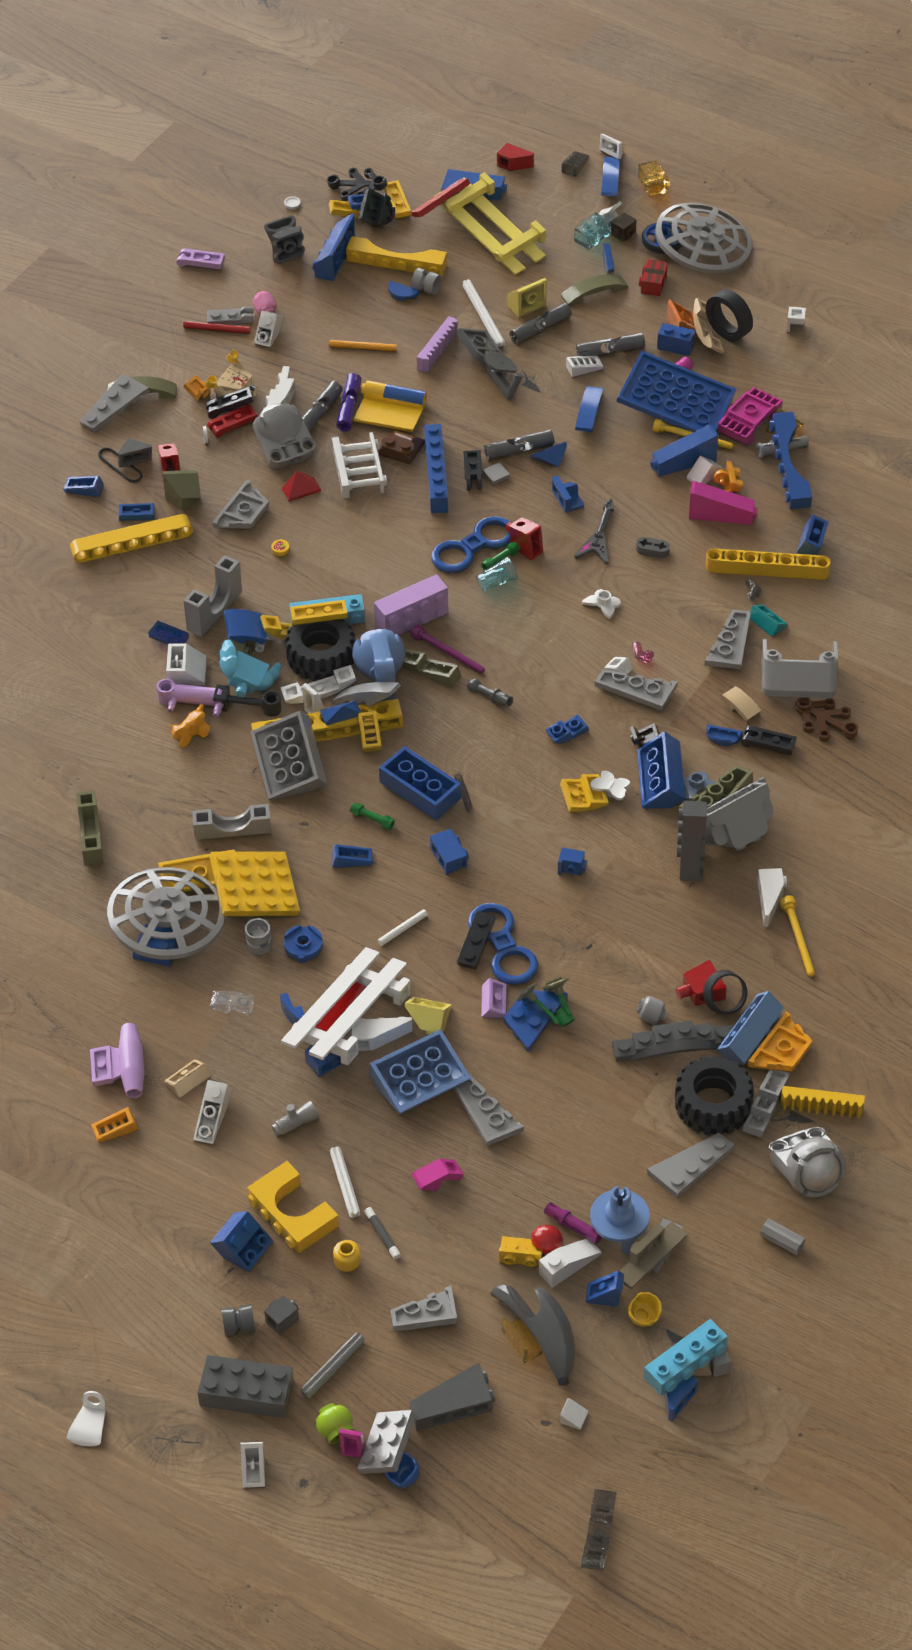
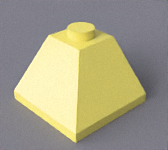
[508,278,547,318]
[405,997,452,1035]

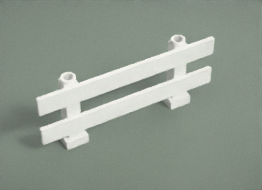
[281,947,410,1066]

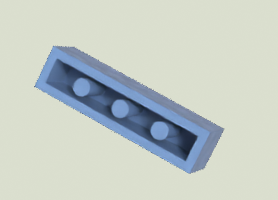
[717,991,784,1065]

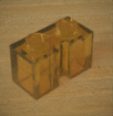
[638,160,670,196]

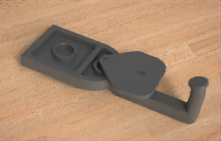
[456,328,523,399]

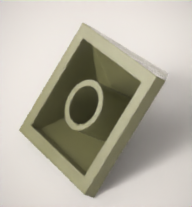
[163,470,201,511]

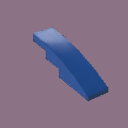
[601,157,620,196]
[575,386,603,432]

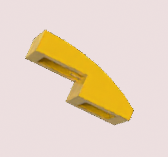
[260,615,292,640]

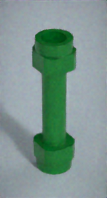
[481,542,520,572]
[350,802,395,830]

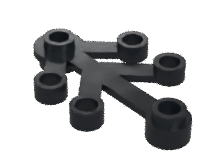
[327,168,388,201]

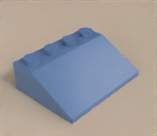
[369,1029,471,1114]

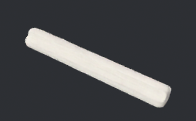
[330,1146,360,1218]

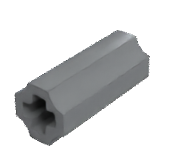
[760,1219,806,1255]

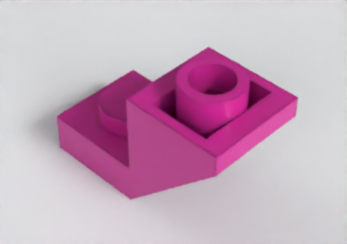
[412,1159,464,1191]

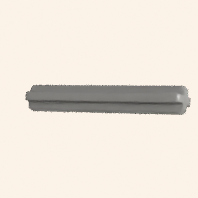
[301,1333,364,1398]

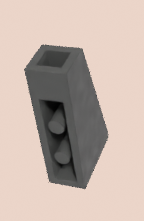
[410,1363,495,1431]

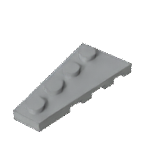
[80,374,150,432]
[595,669,678,711]
[453,1074,524,1146]
[647,1133,734,1198]

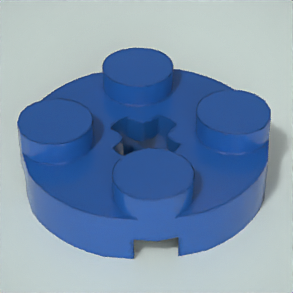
[284,925,323,963]

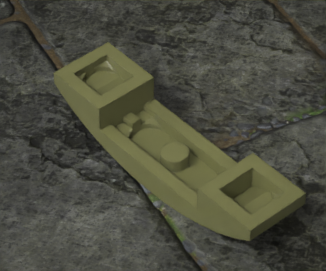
[561,274,628,306]
[108,376,177,398]

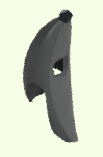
[491,1284,575,1386]

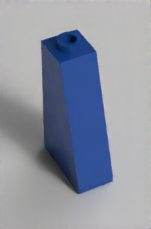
[441,169,507,200]
[650,425,718,477]

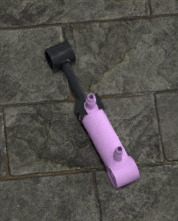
[157,679,282,717]

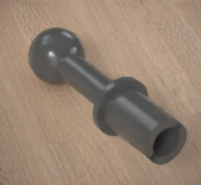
[467,678,513,707]

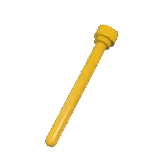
[653,418,734,450]
[780,896,815,977]

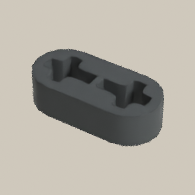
[636,537,670,558]

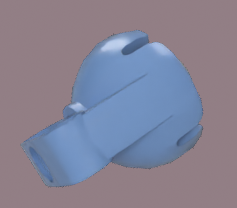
[352,629,406,701]

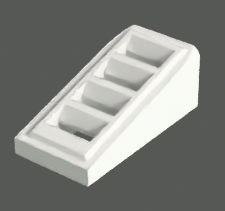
[566,356,604,377]
[303,683,325,713]

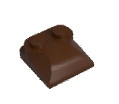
[379,430,425,465]

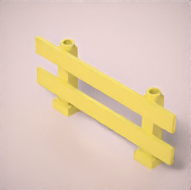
[434,172,546,276]

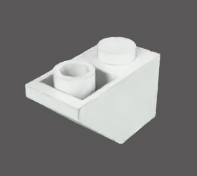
[254,310,283,347]

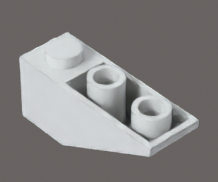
[352,1017,412,1051]
[193,1080,232,1144]

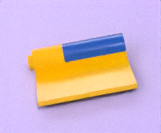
[353,381,427,432]

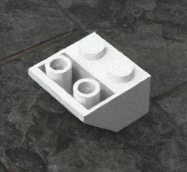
[166,644,207,686]

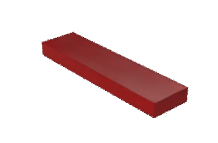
[411,178,470,218]
[315,982,366,1032]

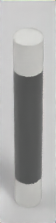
[364,1207,401,1260]

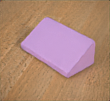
[481,978,507,1018]

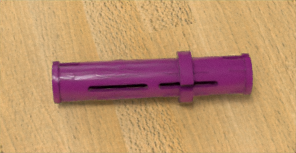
[544,1202,602,1245]

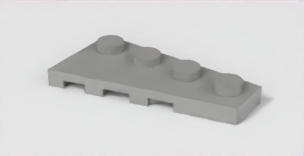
[704,609,751,670]

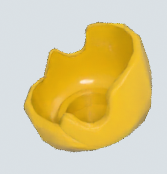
[628,1292,662,1327]

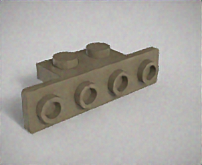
[620,1222,687,1289]

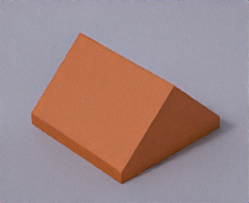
[667,299,698,337]

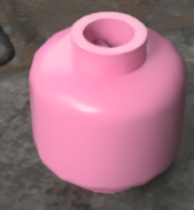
[252,291,277,315]

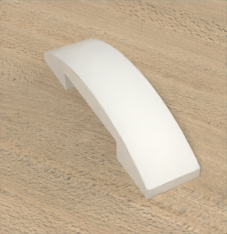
[281,665,356,704]

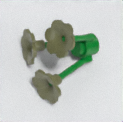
[517,977,575,1027]

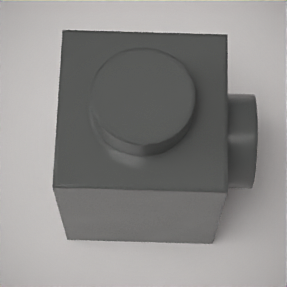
[264,1295,299,1335]

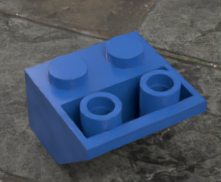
[210,1211,274,1271]

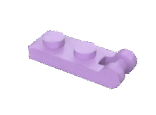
[176,248,225,270]

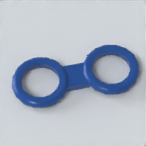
[431,516,511,573]
[468,903,539,985]

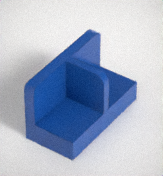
[551,476,584,513]

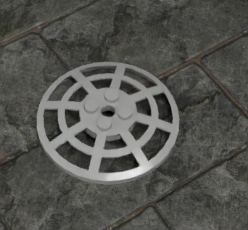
[655,203,752,274]
[107,867,225,960]

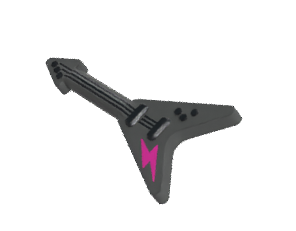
[575,498,614,565]

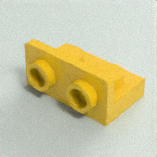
[499,1236,543,1267]

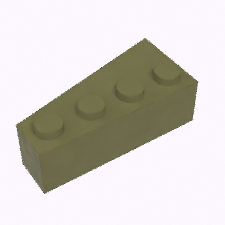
[679,765,753,821]

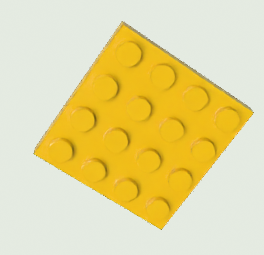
[209,852,300,916]

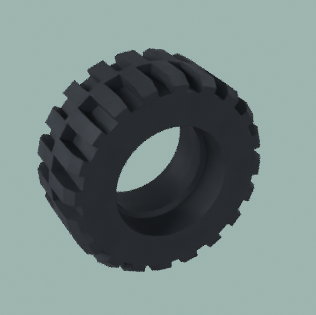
[285,619,355,681]
[675,1056,754,1135]

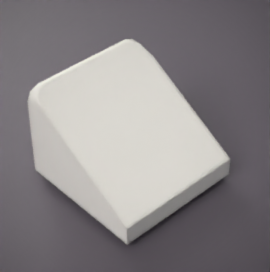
[604,657,633,675]
[560,1398,588,1430]

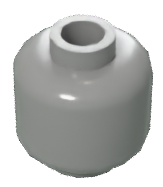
[636,996,667,1025]

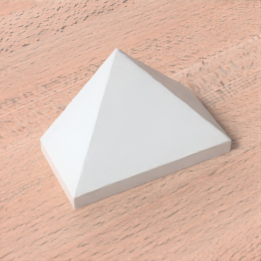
[599,134,624,159]

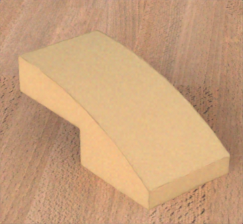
[721,686,762,722]

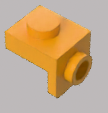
[183,375,211,401]

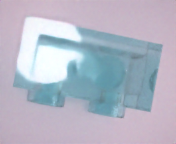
[574,213,611,250]

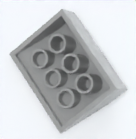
[250,711,327,800]

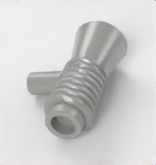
[272,1100,319,1136]

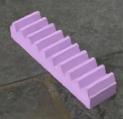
[417,316,458,372]

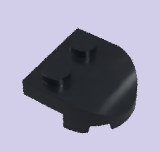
[358,188,395,227]

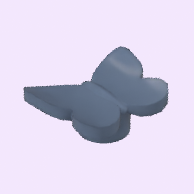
[683,772,715,801]

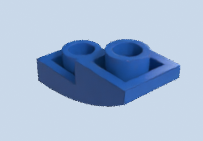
[546,714,589,744]

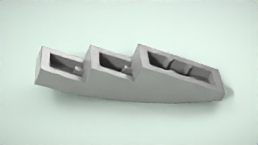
[333,682,401,707]
[743,1069,791,1138]

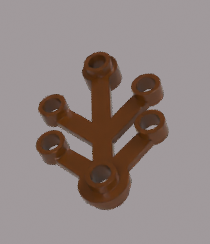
[794,697,858,742]

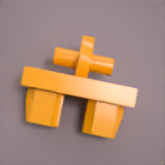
[713,461,743,493]

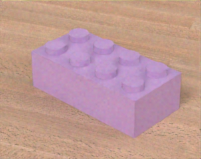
[374,574,448,635]

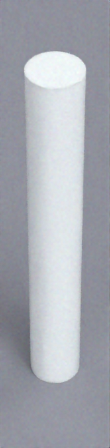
[377,909,428,946]

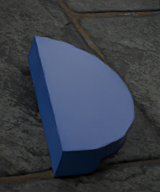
[603,243,615,273]
[388,280,419,301]
[706,724,743,746]

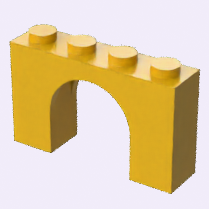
[247,1161,339,1253]

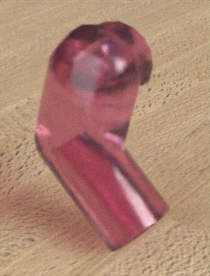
[632,642,654,663]

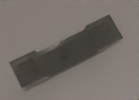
[581,1489,617,1571]

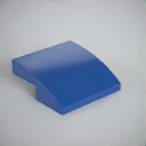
[224,609,267,645]

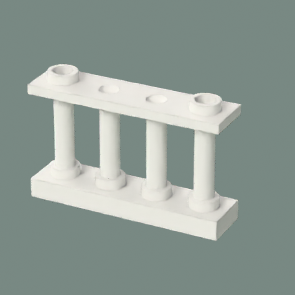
[332,432,387,499]

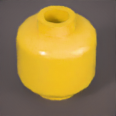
[333,1240,361,1272]

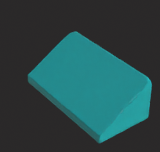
[750,604,788,636]

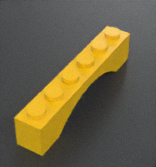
[346,236,447,277]

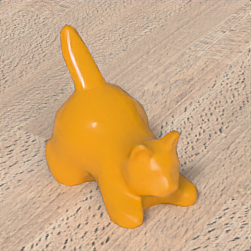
[171,704,211,748]

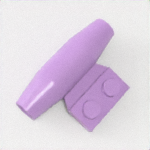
[90,1023,145,1098]

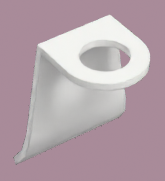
[66,1391,106,1446]

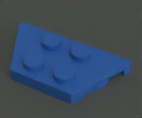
[504,990,568,1052]

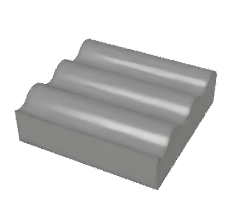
[483,463,510,485]

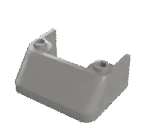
[761,639,838,698]

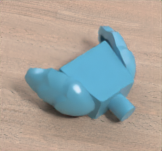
[219,640,281,698]

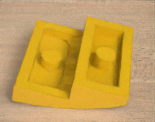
[560,774,609,812]

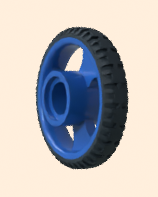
[642,222,683,254]

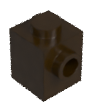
[611,213,637,242]

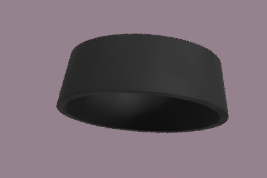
[703,970,748,1014]

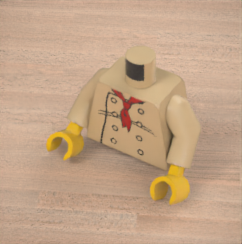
[205,350,258,397]

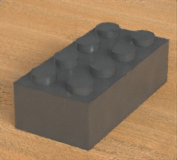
[198,1355,294,1418]

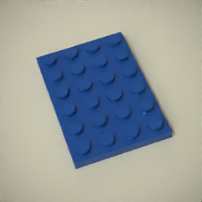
[616,351,736,432]

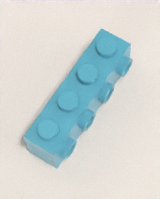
[290,594,365,624]
[644,1319,728,1396]

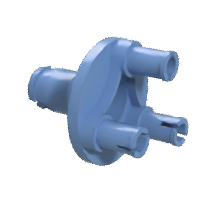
[590,1186,650,1254]

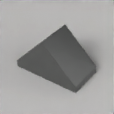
[118,438,152,468]

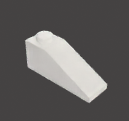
[757,868,787,927]
[539,1239,602,1288]

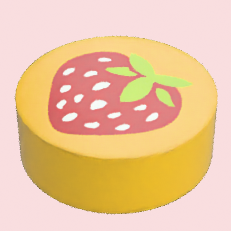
[272,539,290,557]

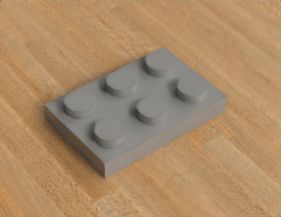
[357,1410,416,1474]

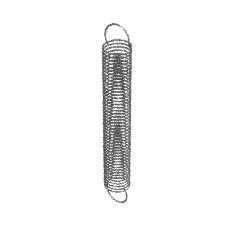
[454,771,474,813]

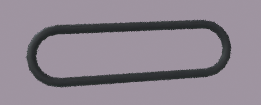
[98,447,143,482]

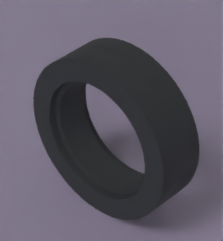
[706,289,753,342]

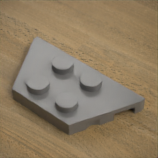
[212,480,269,529]

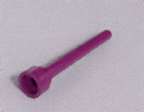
[410,624,485,674]

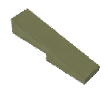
[401,649,461,688]

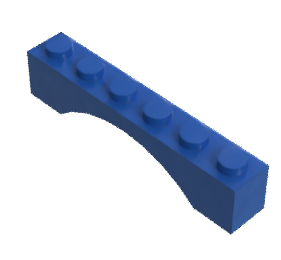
[769,411,812,509]
[424,424,448,514]

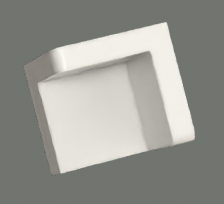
[786,307,806,333]

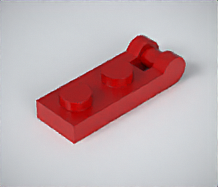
[207,405,258,438]

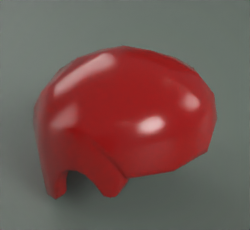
[531,1225,563,1255]

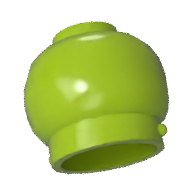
[316,1403,355,1444]

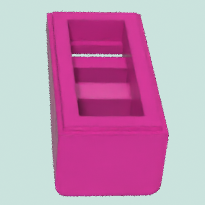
[339,1429,366,1458]

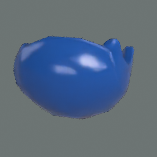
[385,1452,420,1489]

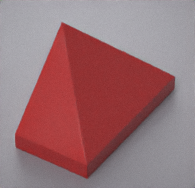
[282,470,321,502]

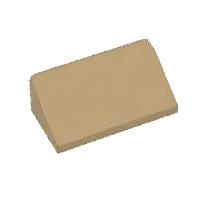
[164,1059,211,1097]

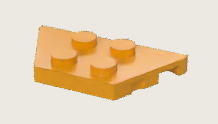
[747,1012,812,1072]

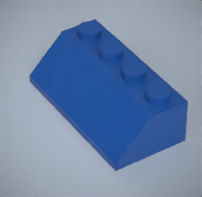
[312,214,355,281]
[637,731,685,809]

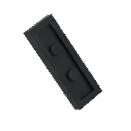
[457,911,496,970]

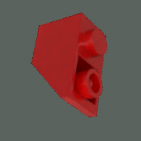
[497,143,534,171]

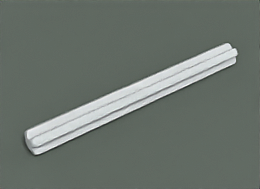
[463,279,505,348]

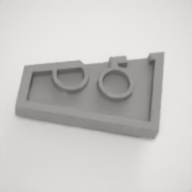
[390,1286,457,1332]

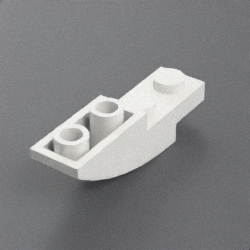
[263,366,295,409]

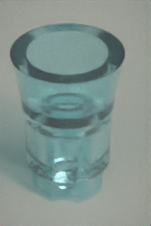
[476,557,518,591]

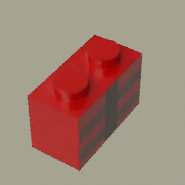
[639,259,668,296]

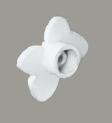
[591,201,622,222]
[582,589,621,619]
[590,771,630,801]

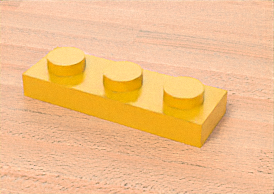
[383,180,411,219]
[290,600,348,625]

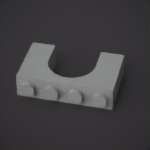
[183,555,242,637]

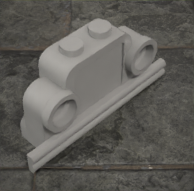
[705,777,773,851]

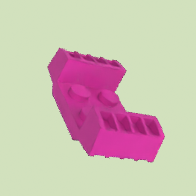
[718,387,783,446]

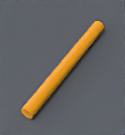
[329,340,397,351]

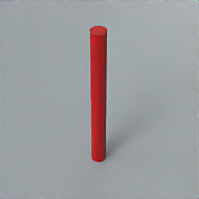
[183,321,250,334]

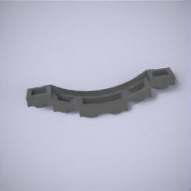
[612,1021,732,1062]

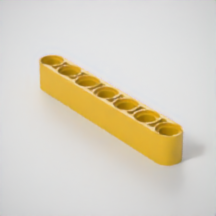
[70,514,193,563]
[705,549,831,580]

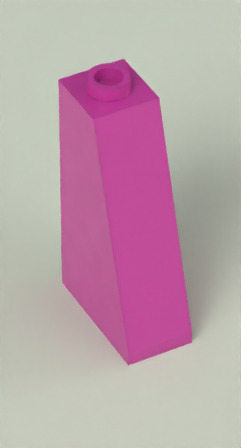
[689,481,758,525]

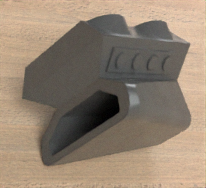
[264,215,305,264]

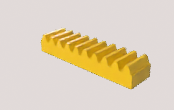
[781,1086,865,1119]

